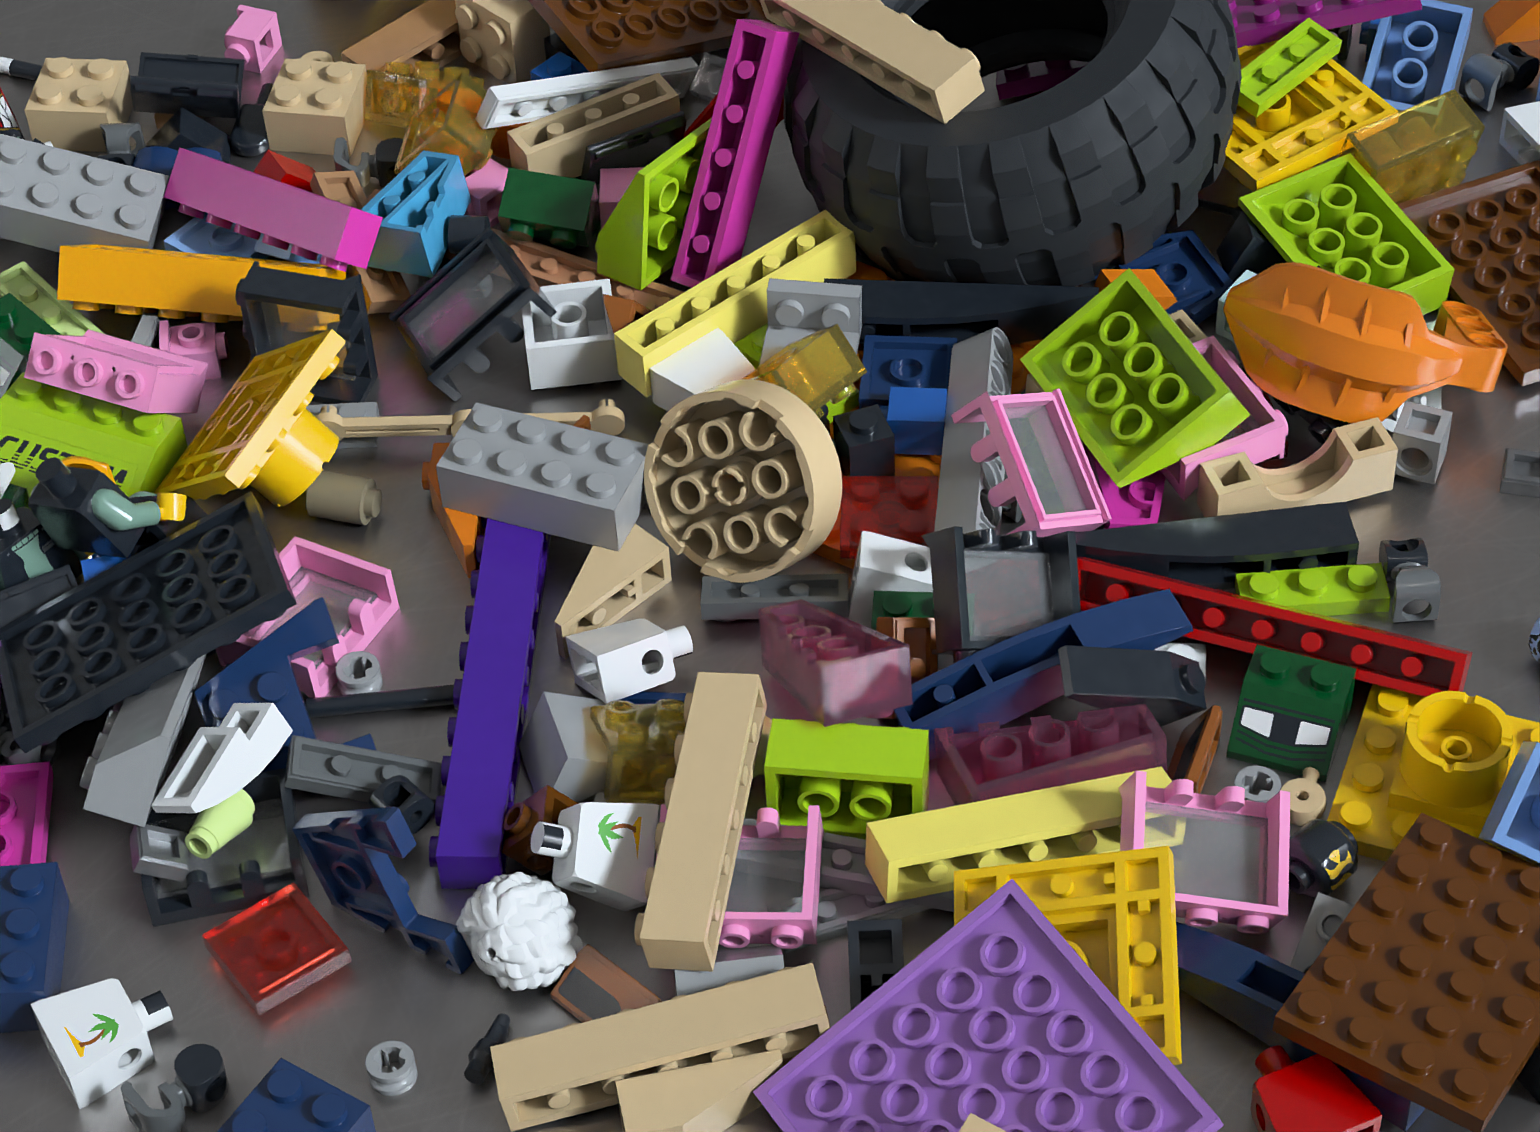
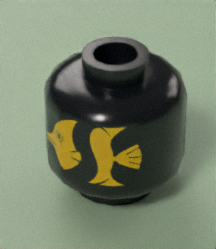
[1289,819,1358,898]

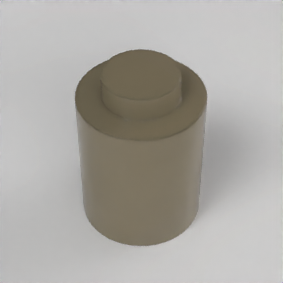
[306,471,382,525]

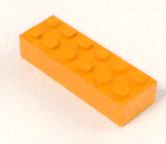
[57,244,346,331]

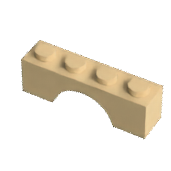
[1197,417,1398,517]

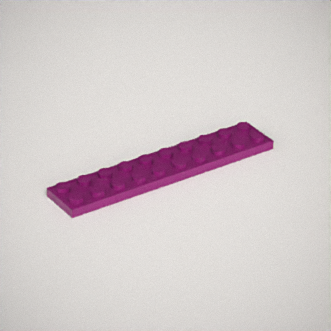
[996,0,1422,100]

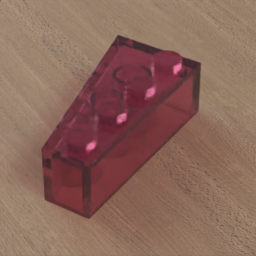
[759,599,913,727]
[934,704,1167,806]

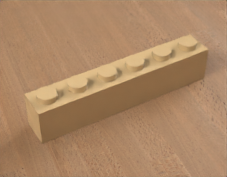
[760,0,985,124]
[634,672,767,972]
[490,963,830,1132]

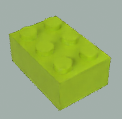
[764,718,929,840]

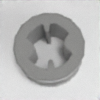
[335,651,383,695]
[1234,765,1281,803]
[365,1040,418,1096]

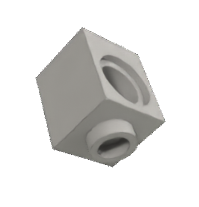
[1392,401,1453,484]

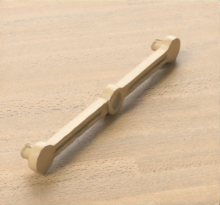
[315,399,625,441]

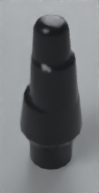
[464,1013,510,1084]

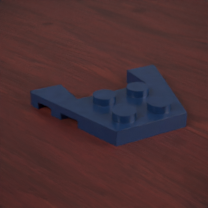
[1084,230,1234,325]
[194,597,377,772]
[292,806,474,974]

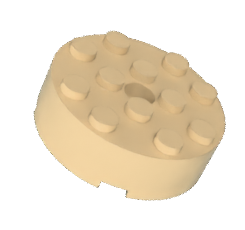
[644,379,842,583]

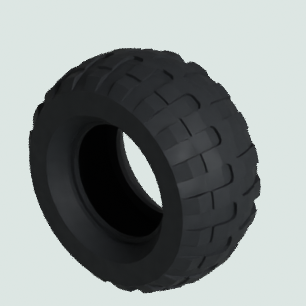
[783,0,1242,286]

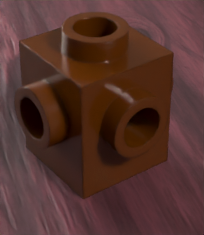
[502,785,578,876]

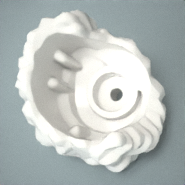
[456,872,583,991]

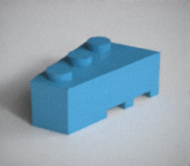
[361,150,471,278]

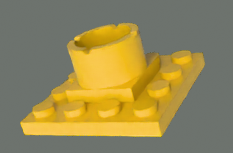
[1223,40,1398,192]
[154,329,346,507]
[1327,684,1540,867]
[954,846,1182,1065]

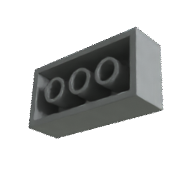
[0,134,169,252]
[436,402,648,552]

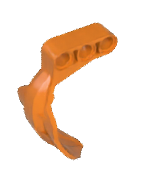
[1223,262,1508,424]

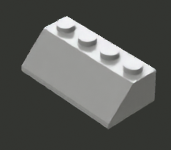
[80,654,206,827]

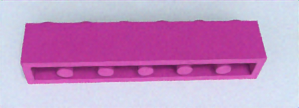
[671,19,800,288]
[164,147,383,272]

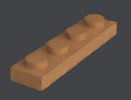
[310,170,411,314]

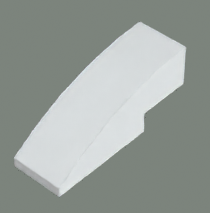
[151,703,293,813]

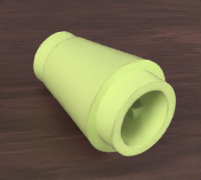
[185,789,255,859]

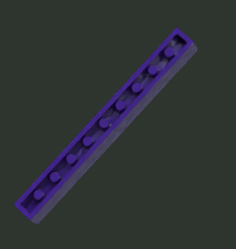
[429,517,551,889]

